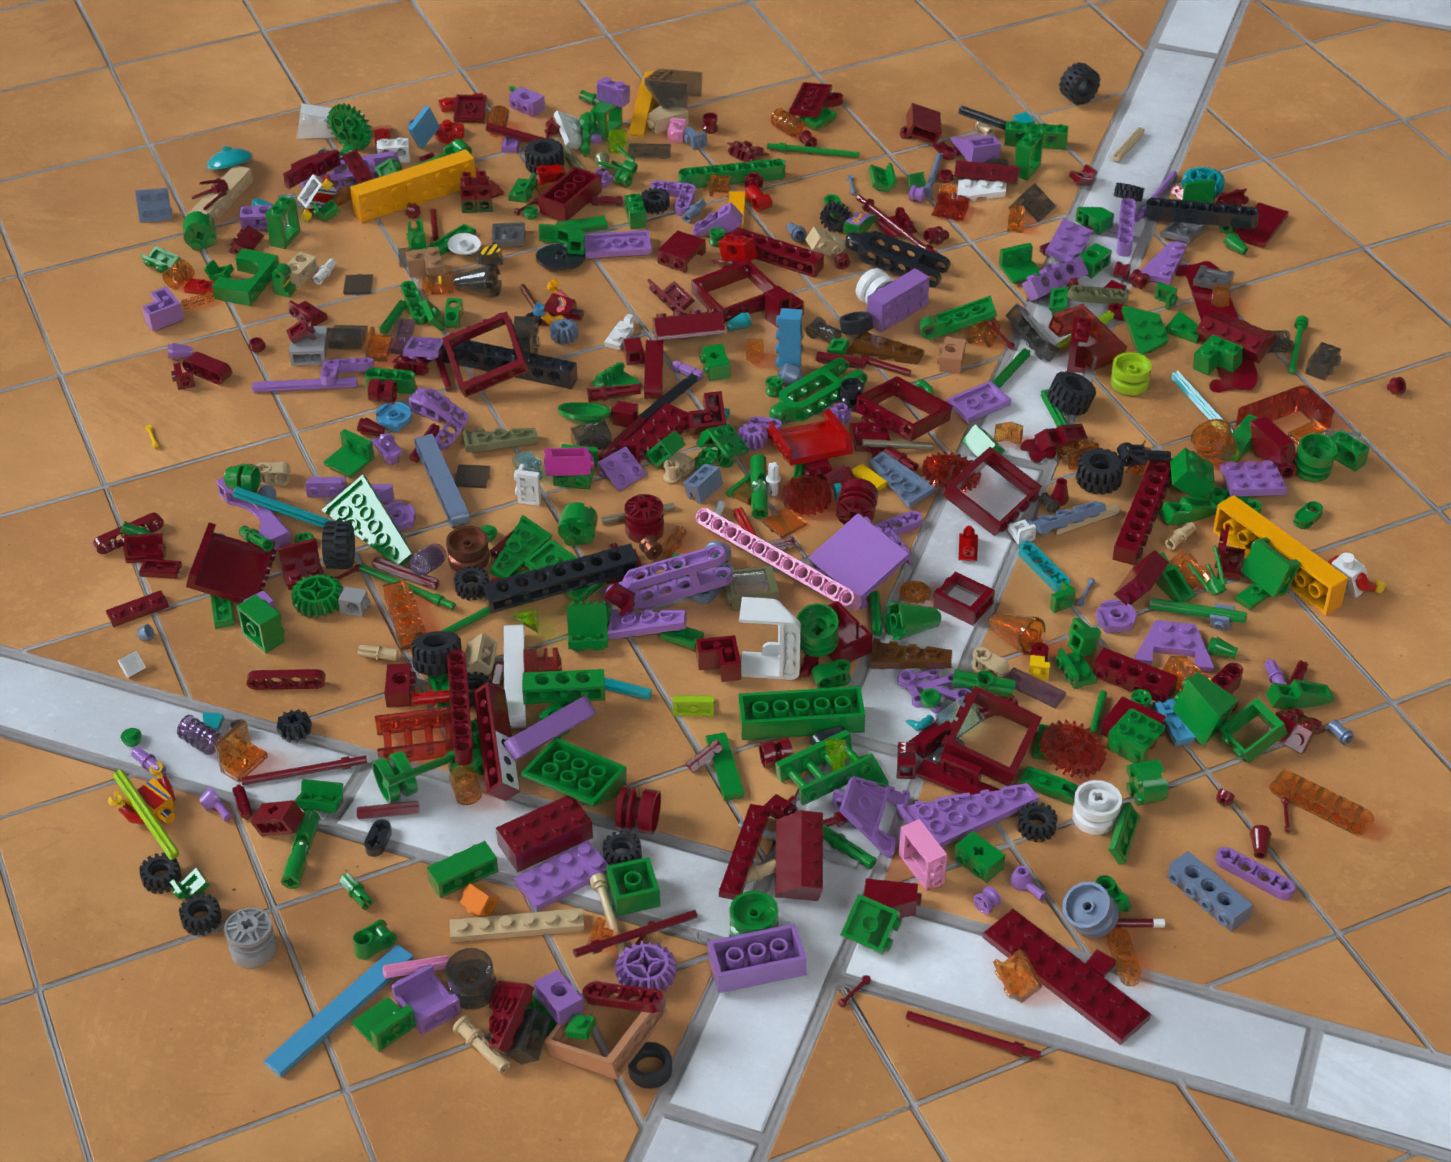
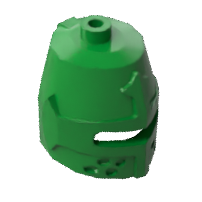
[223,463,261,493]

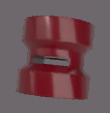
[702,113,718,134]

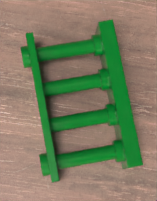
[775,730,874,806]

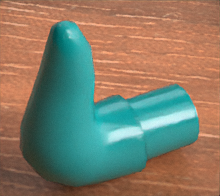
[906,715,934,731]

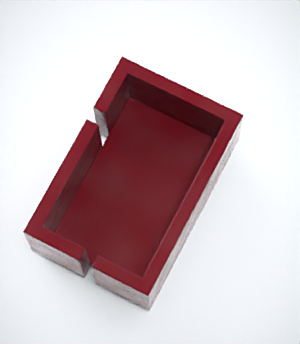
[827,601,873,667]

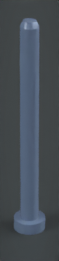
[925,152,943,198]

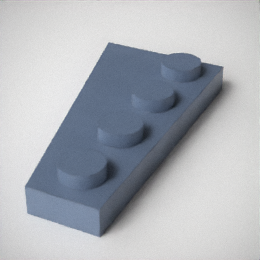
[870,452,935,509]
[1025,501,1107,534]

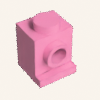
[668,118,686,142]

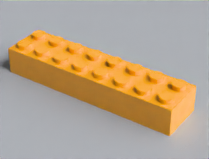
[350,150,476,223]
[1213,495,1348,616]

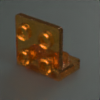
[215,720,268,783]

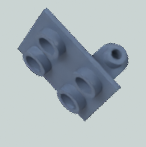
[135,188,172,222]

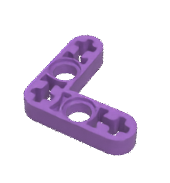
[650,180,696,216]
[320,358,375,385]
[421,388,469,451]
[874,511,922,551]

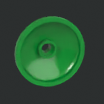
[558,402,611,428]

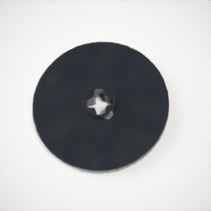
[536,244,585,270]

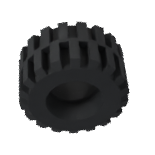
[1059,62,1101,105]
[524,138,565,175]
[1047,371,1097,415]
[1076,448,1124,495]
[322,521,355,569]
[411,631,462,676]

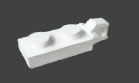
[604,314,635,351]

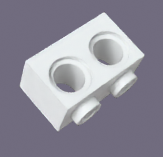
[377,138,410,163]

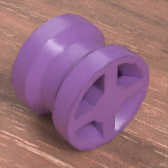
[909,185,926,203]
[973,886,1001,914]

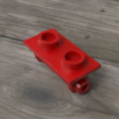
[958,525,978,561]

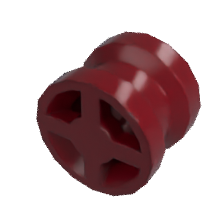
[1113,261,1131,280]
[1129,269,1150,289]

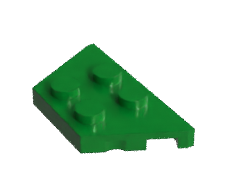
[1122,306,1169,355]

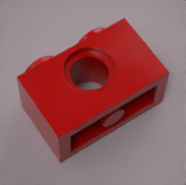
[718,234,757,262]

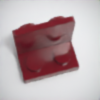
[278,538,324,590]

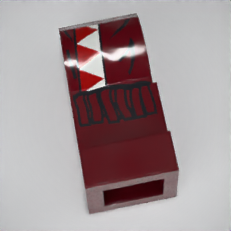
[896,742,916,779]

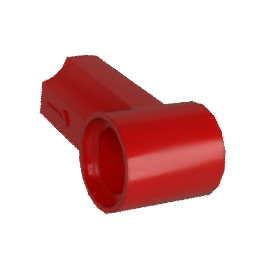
[745,184,773,212]

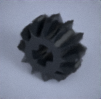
[276,709,312,743]

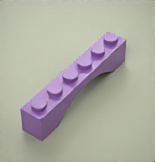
[216,478,291,552]

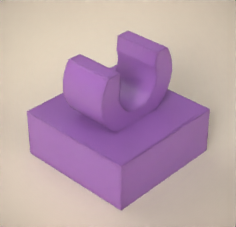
[595,168,613,189]

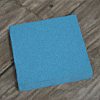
[408,106,440,149]

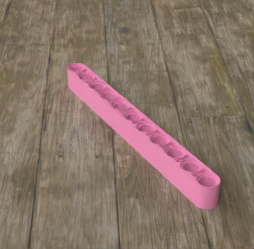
[696,508,862,611]

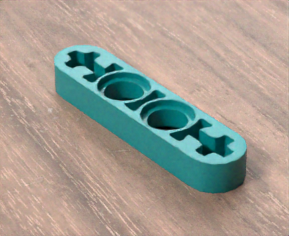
[1018,541,1070,592]

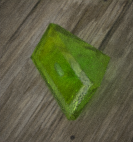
[513,609,539,633]

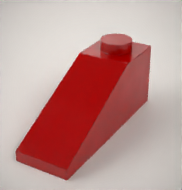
[374,125,392,154]

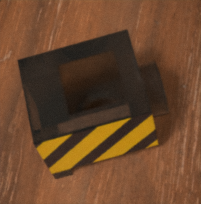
[476,243,503,270]

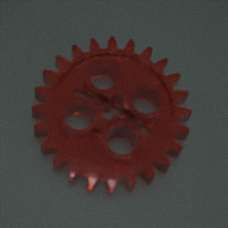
[921,451,982,493]
[1039,720,1107,779]

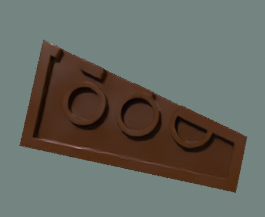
[847,332,924,365]
[871,638,953,669]

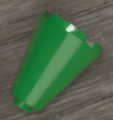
[884,601,941,641]

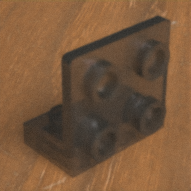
[1009,183,1056,222]
[326,325,368,350]

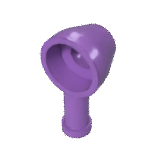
[199,787,233,822]
[1010,866,1047,901]

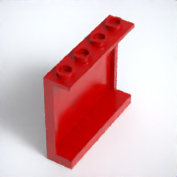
[767,410,853,466]

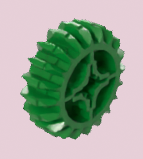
[291,573,343,618]

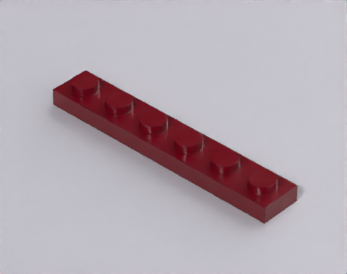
[718,803,771,900]

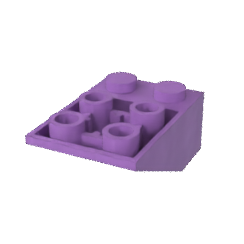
[950,134,1002,163]

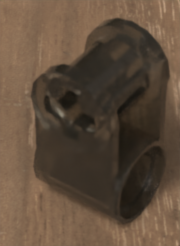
[1267,330,1294,353]

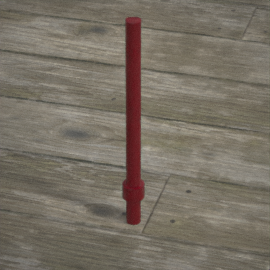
[241,755,367,785]
[573,910,698,958]
[906,1011,1042,1060]

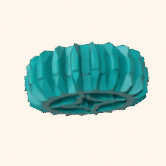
[1181,166,1225,199]

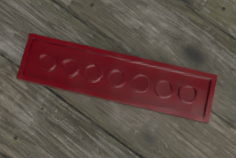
[983,909,1151,1046]

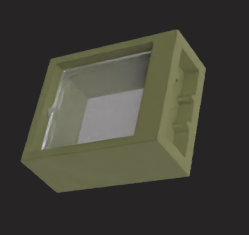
[724,565,779,611]

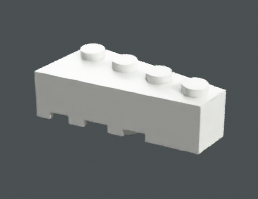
[297,103,363,139]

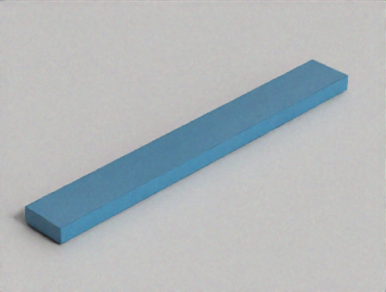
[264,944,414,1077]

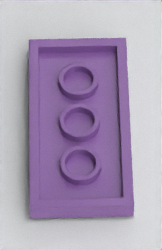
[585,230,651,259]
[514,840,609,912]

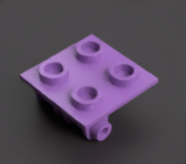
[598,447,647,491]

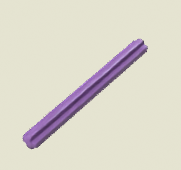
[252,377,357,392]

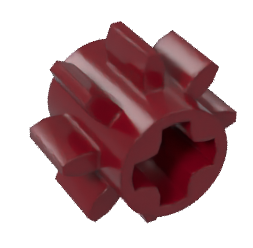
[745,172,763,189]

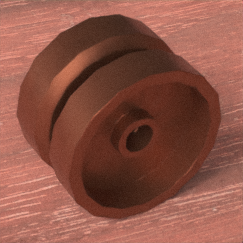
[446,526,490,572]

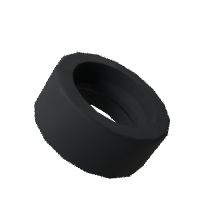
[839,311,873,335]
[628,1042,672,1089]

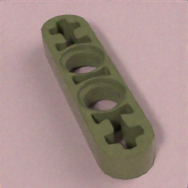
[1067,285,1128,305]

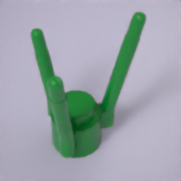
[597,145,638,175]
[1188,546,1227,596]

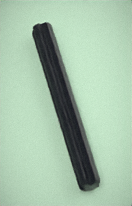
[637,373,698,422]

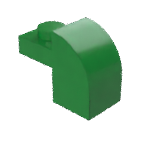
[1067,618,1101,656]

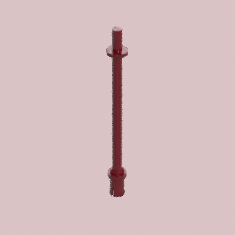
[856,194,941,255]

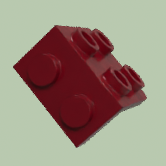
[1214,524,1246,580]
[1267,707,1326,754]

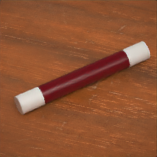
[1114,919,1165,928]

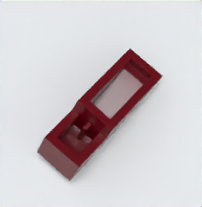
[1034,423,1089,452]

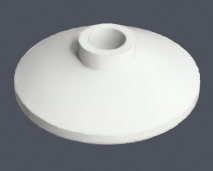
[448,233,481,255]

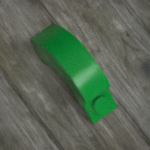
[539,222,585,255]

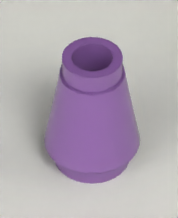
[168,343,193,360]

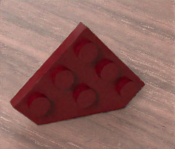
[489,981,535,1053]

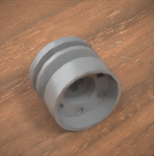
[224,908,277,968]

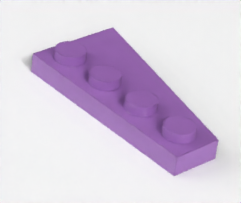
[1141,241,1187,285]

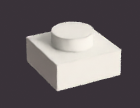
[118,650,146,678]

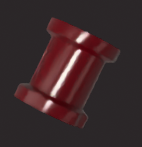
[798,130,817,147]

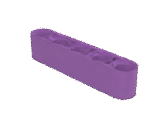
[1116,198,1136,257]
[504,696,597,761]

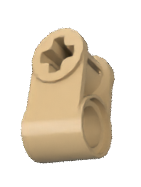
[663,452,695,484]
[256,461,291,487]
[971,647,1010,678]

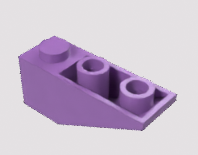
[692,202,743,237]

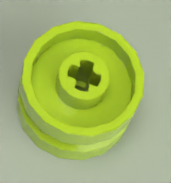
[1110,352,1152,396]

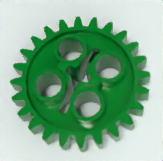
[327,103,373,151]

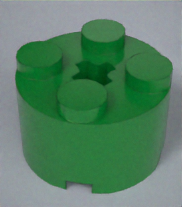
[182,211,217,251]
[558,502,598,546]
[1126,759,1168,806]

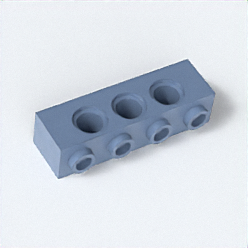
[1167,851,1253,932]

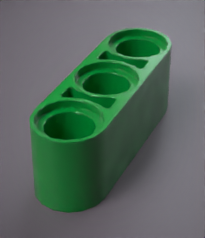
[365,368,416,394]

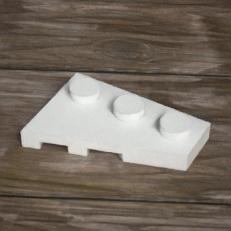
[554,110,581,150]
[957,179,1006,203]

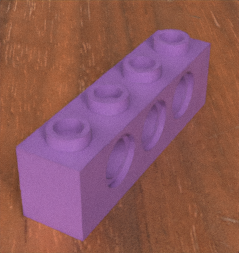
[1022,255,1089,301]

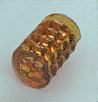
[487,105,509,137]
[771,108,805,137]

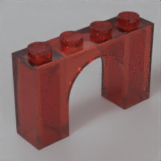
[1048,304,1127,371]

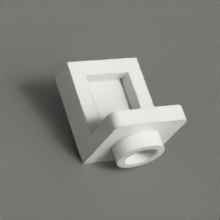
[1008,519,1037,545]

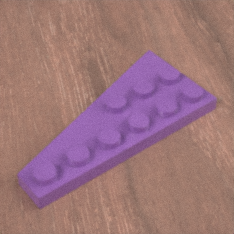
[896,783,1039,848]

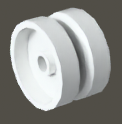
[856,268,894,304]
[1072,780,1122,835]

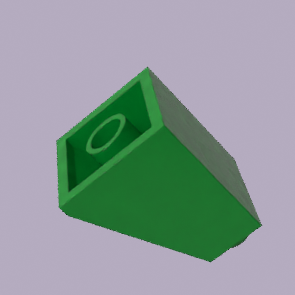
[1172,671,1239,746]

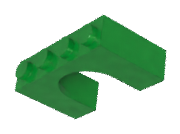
[212,248,280,306]

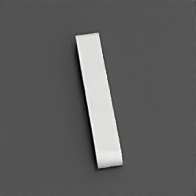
[504,624,526,729]

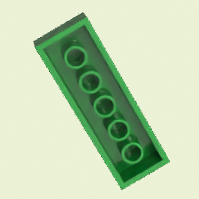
[738,686,865,740]

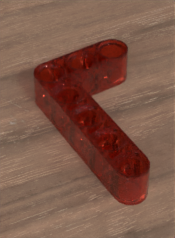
[1235,385,1334,429]

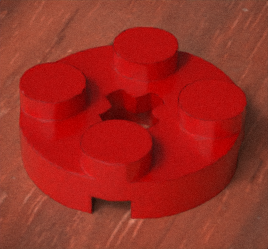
[434,119,465,144]

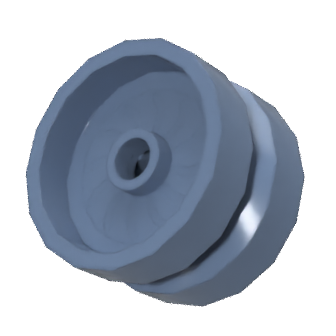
[1062,882,1119,938]

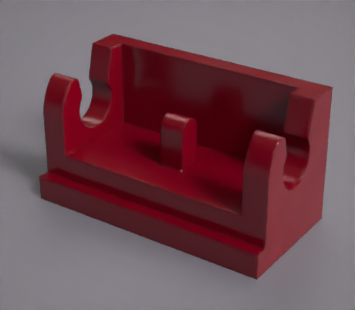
[123,533,166,563]

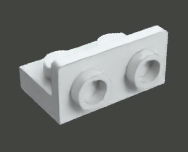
[514,464,541,506]

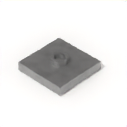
[492,222,525,247]
[1160,222,1206,244]

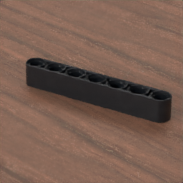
[1146,198,1259,229]

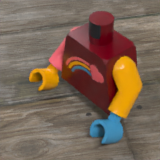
[533,278,584,326]

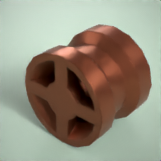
[639,536,663,560]

